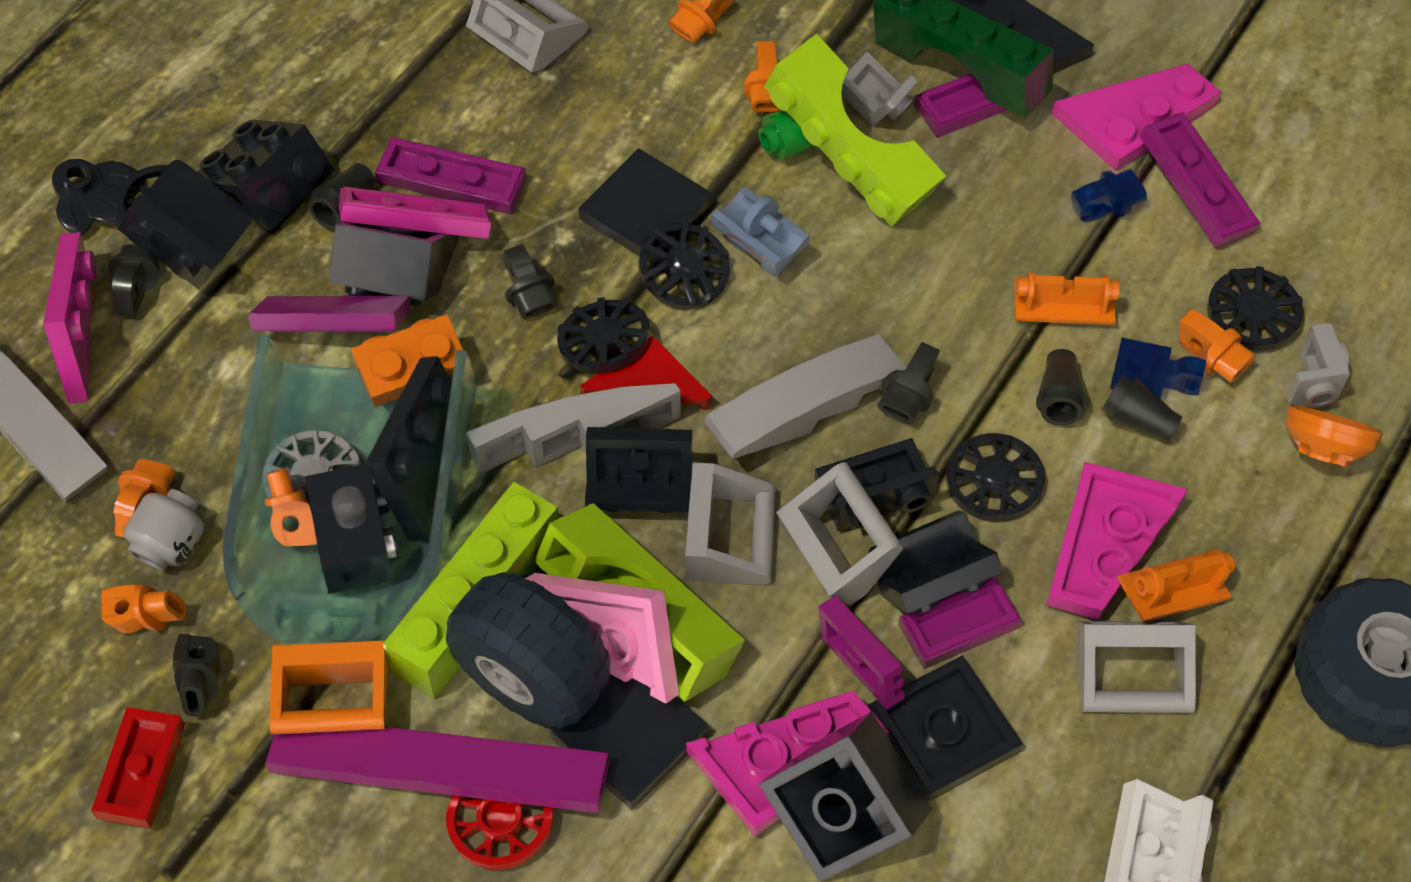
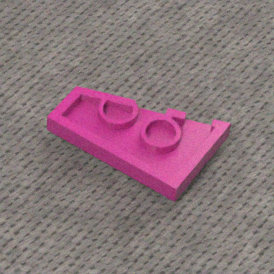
[1052,64,1221,171]

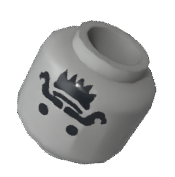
[123,489,205,572]

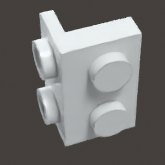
[1104,779,1213,882]

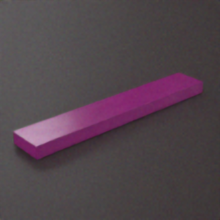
[265,727,610,813]

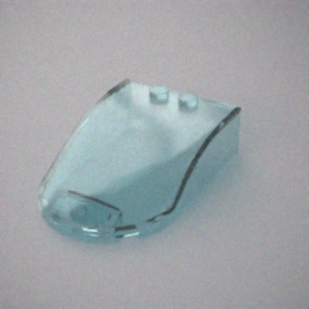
[223,335,477,645]

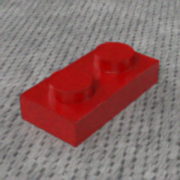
[91,707,185,829]

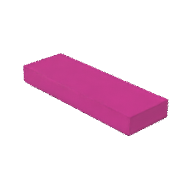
[339,187,491,239]

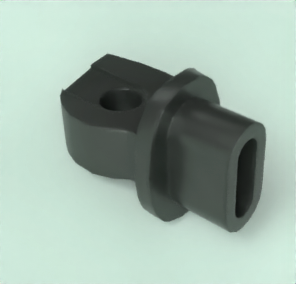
[108,244,161,316]
[502,244,558,319]
[877,342,940,424]
[173,634,221,717]

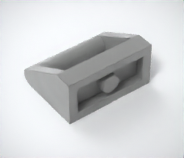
[466,0,589,72]
[685,462,777,585]
[776,462,903,606]
[1075,621,1196,713]

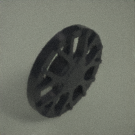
[946,433,1045,522]

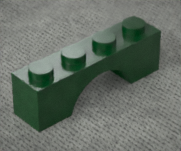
[873,0,1054,118]

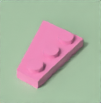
[525,573,679,703]

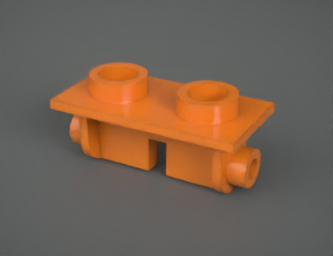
[1014,272,1120,325]
[1117,549,1235,623]

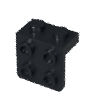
[197,119,335,231]
[117,160,252,289]

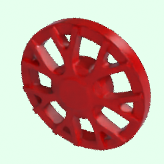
[446,795,554,870]

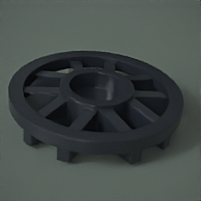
[638,219,730,309]

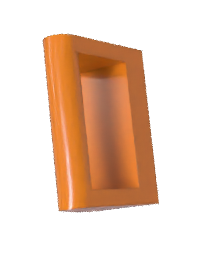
[269,641,390,734]

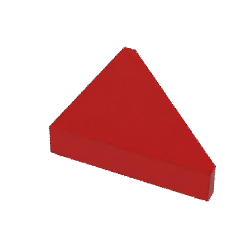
[580,336,712,410]

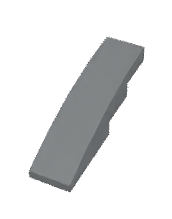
[704,334,907,459]
[0,350,107,503]
[466,383,681,474]

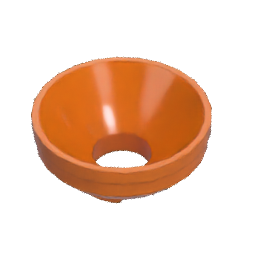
[1285,404,1383,467]

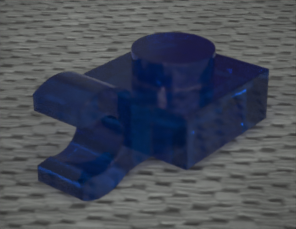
[1110,337,1207,399]

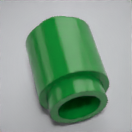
[758,109,816,160]

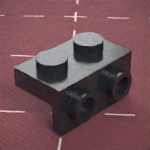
[585,427,693,513]
[814,438,939,531]
[868,510,1003,614]

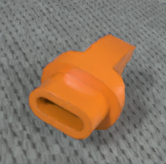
[668,0,735,44]
[744,41,780,112]
[1179,308,1256,383]
[113,459,176,538]
[264,467,317,547]
[101,583,187,634]

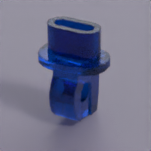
[1071,169,1147,222]

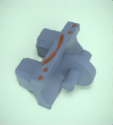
[711,187,810,277]

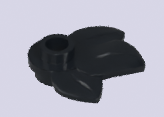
[52,159,145,237]

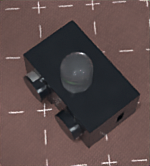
[305,464,400,594]

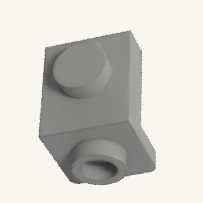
[841,52,918,126]
[1287,323,1350,408]

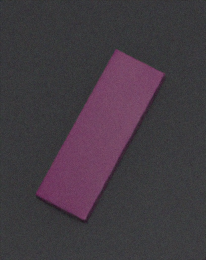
[1140,112,1261,249]
[374,137,527,215]
[249,296,411,332]

